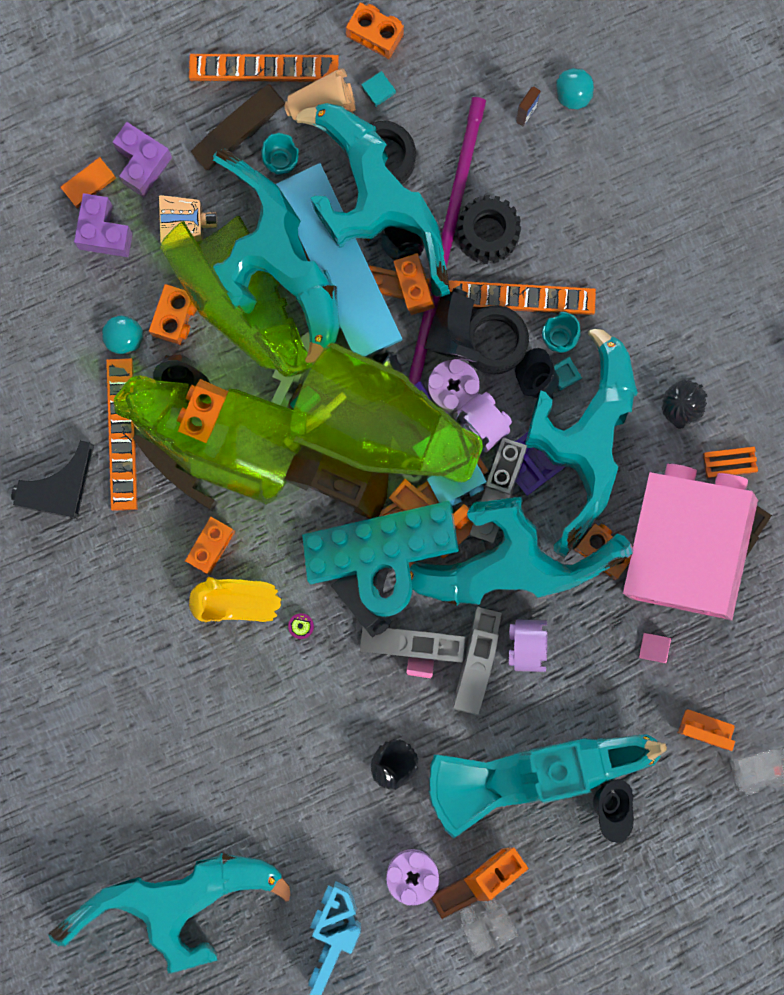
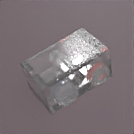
[728,748,784,795]

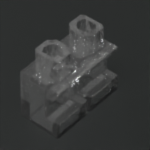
[459,897,519,958]

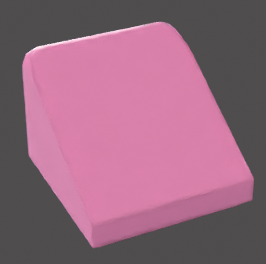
[639,633,671,663]
[406,657,434,678]

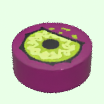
[288,613,314,639]

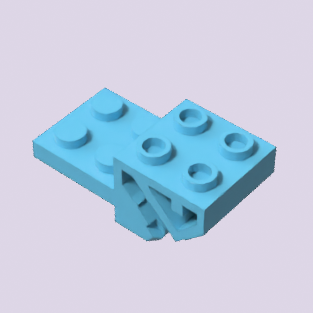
[308,881,361,995]

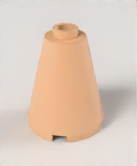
[284,69,356,120]

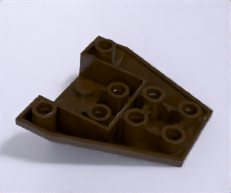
[283,399,392,519]

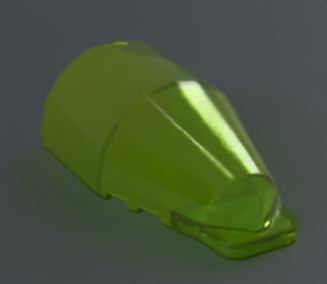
[160,215,312,377]
[288,343,483,483]
[113,375,306,505]

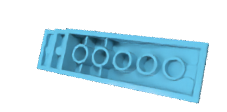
[276,163,403,362]

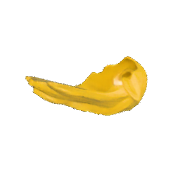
[189,577,281,622]

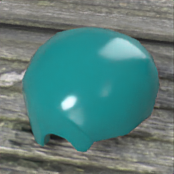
[556,68,594,109]
[261,133,299,175]
[542,312,581,353]
[102,316,143,354]

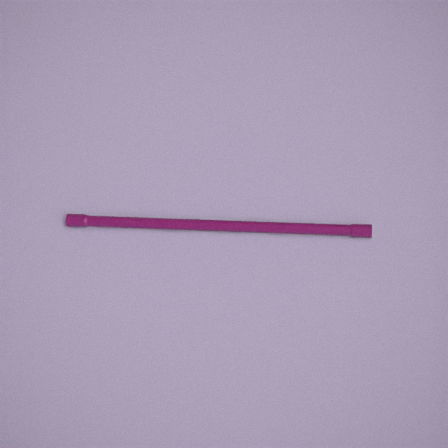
[405,97,486,391]

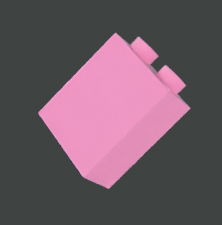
[623,464,758,620]

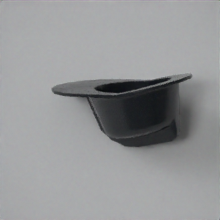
[515,348,559,399]
[153,354,210,402]
[593,779,634,843]

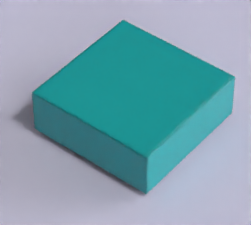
[361,71,396,107]
[554,356,582,391]

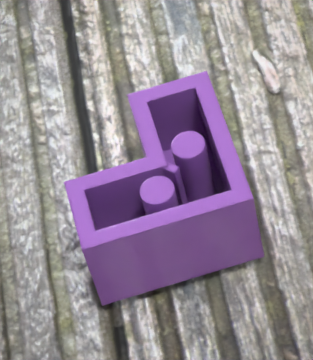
[113,122,172,197]
[74,193,133,257]

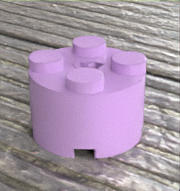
[428,359,479,414]
[453,392,512,453]
[509,619,547,672]
[386,849,439,905]

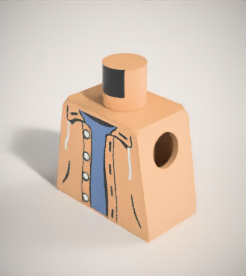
[159,195,217,249]

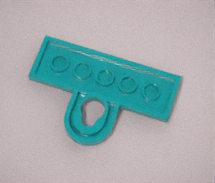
[302,501,459,617]

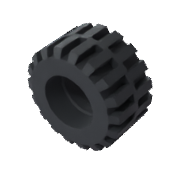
[457,195,521,264]

